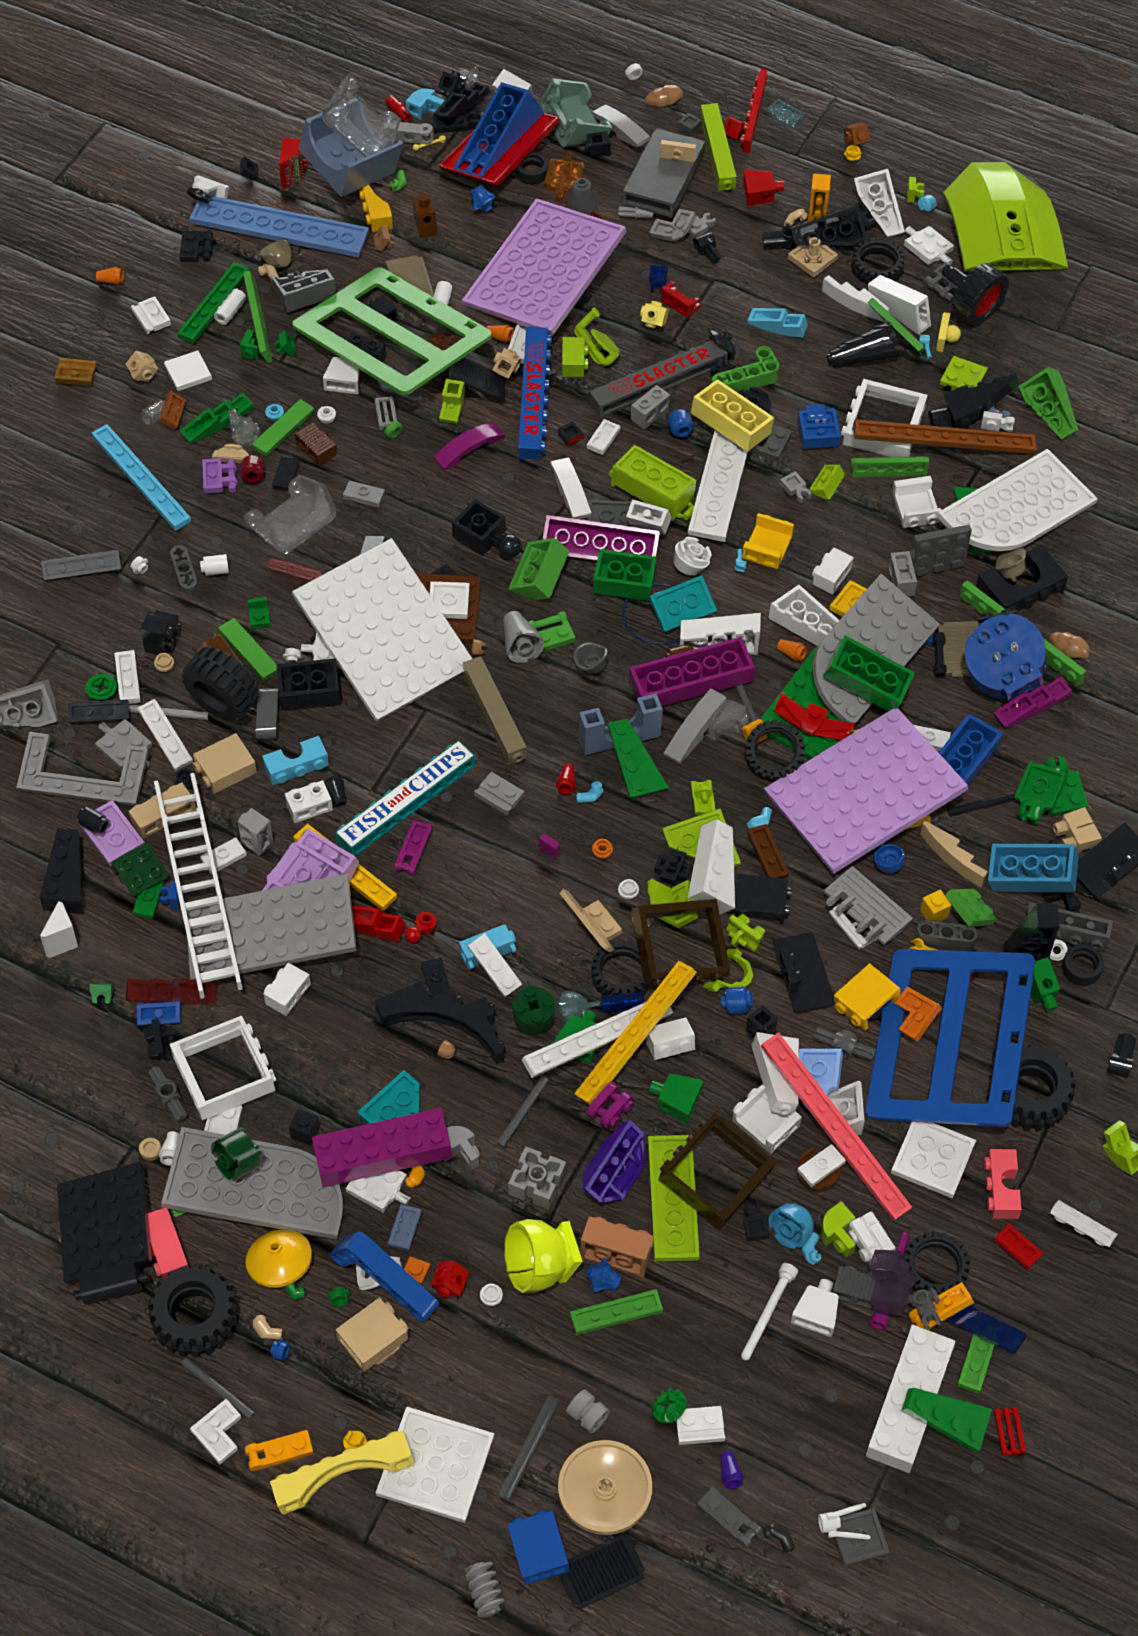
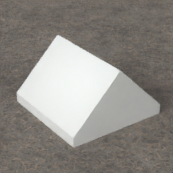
[40,901,78,958]
[829,1081,864,1135]

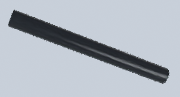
[948,792,1016,816]

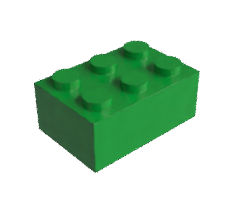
[593,549,657,601]

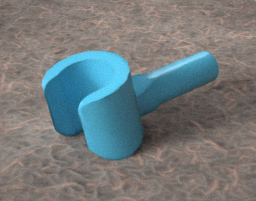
[919,335,932,359]
[735,549,747,572]

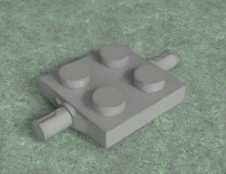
[95,719,153,770]

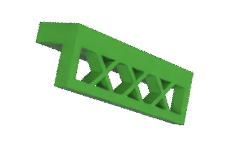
[851,457,929,477]

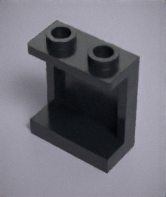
[734,874,791,924]

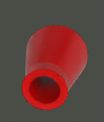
[556,764,576,794]

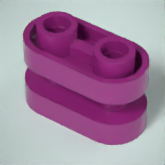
[586,1081,634,1129]

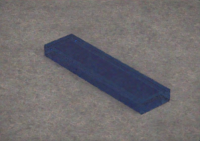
[945,1305,1027,1355]

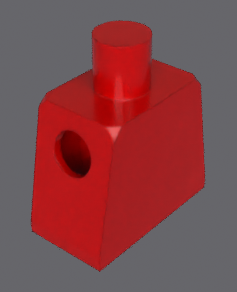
[743,169,784,206]

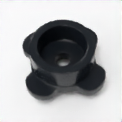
[173,768,196,789]

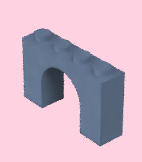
[579,694,663,755]

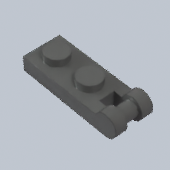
[697,1487,762,1549]

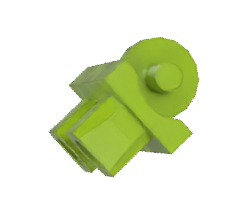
[691,780,715,816]
[726,914,765,952]

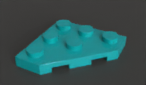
[357,1070,419,1124]

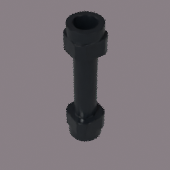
[932,632,947,678]

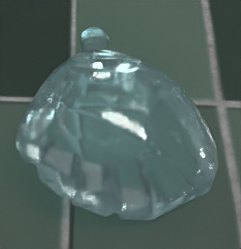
[558,990,601,1021]

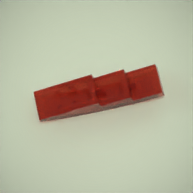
[126,978,216,1004]

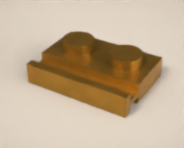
[54,358,97,386]

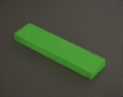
[868,298,925,355]
[252,399,315,457]
[218,618,277,681]
[570,1289,663,1335]

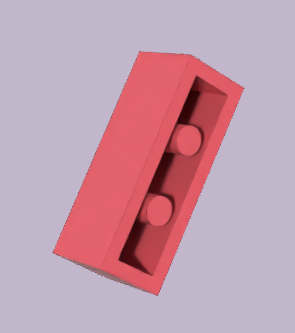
[148,1208,189,1279]

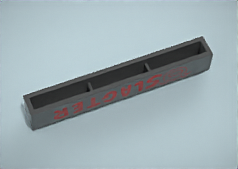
[589,340,728,418]

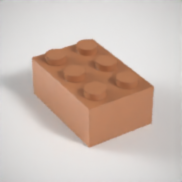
[580,1216,654,1278]

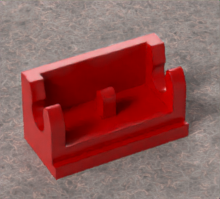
[661,281,701,318]

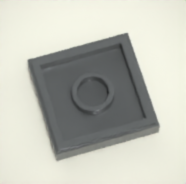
[834,1508,890,1567]

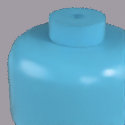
[917,195,937,212]

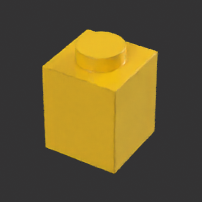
[920,889,952,922]

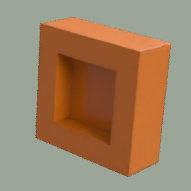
[404,1256,431,1286]

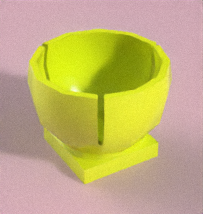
[504,1219,583,1293]

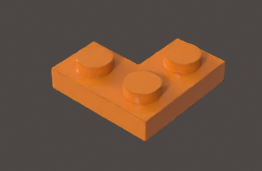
[895,987,942,1042]

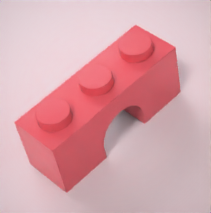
[984,1149,1021,1219]

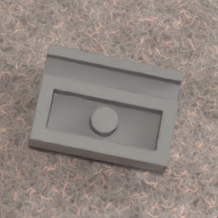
[474,772,524,815]

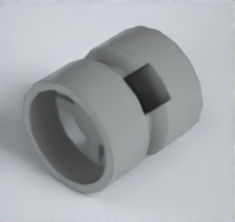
[566,1389,610,1434]

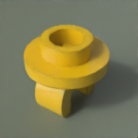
[343,1430,367,1450]

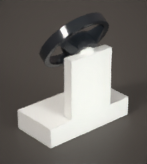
[186,176,229,203]

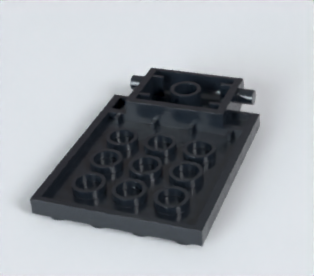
[57,1162,152,1304]

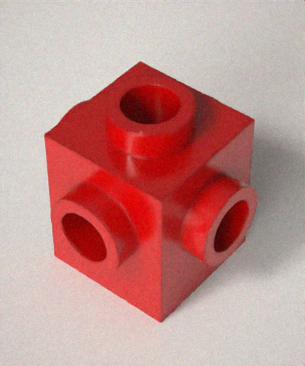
[430,1261,470,1298]

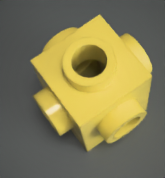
[640,300,670,328]

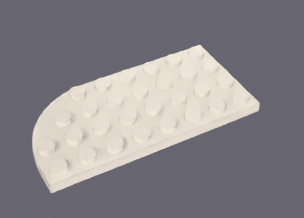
[937,449,1098,551]

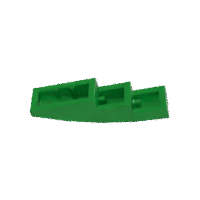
[180,392,255,444]

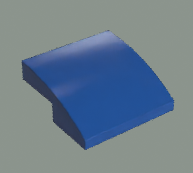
[137,983,181,1026]

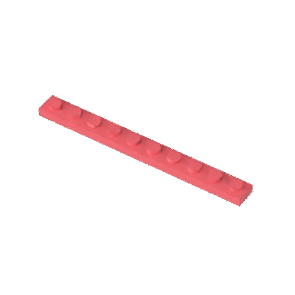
[760,1032,912,1222]

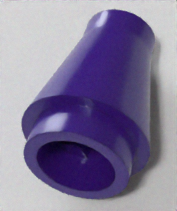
[720,1452,744,1489]

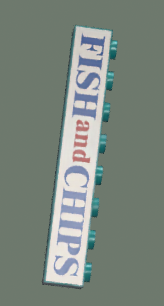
[335,740,475,856]

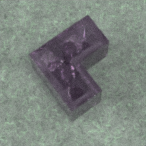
[869,1249,915,1315]

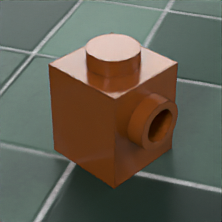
[843,122,870,145]

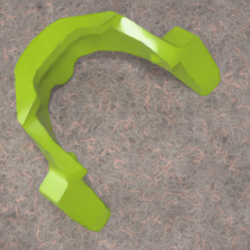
[703,949,753,992]

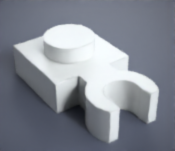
[981,411,1015,432]

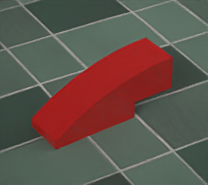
[352,906,406,942]

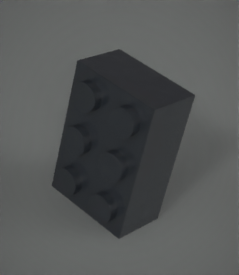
[276,658,341,710]

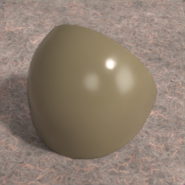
[259,240,291,268]

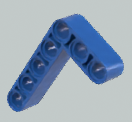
[330,1231,439,1323]

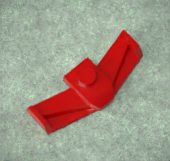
[774,693,856,740]

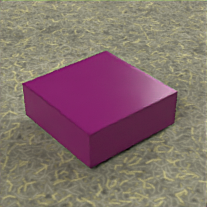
[539,833,560,859]

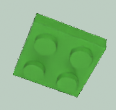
[945,889,997,927]

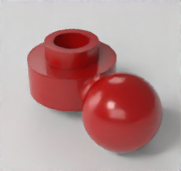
[405,912,437,943]

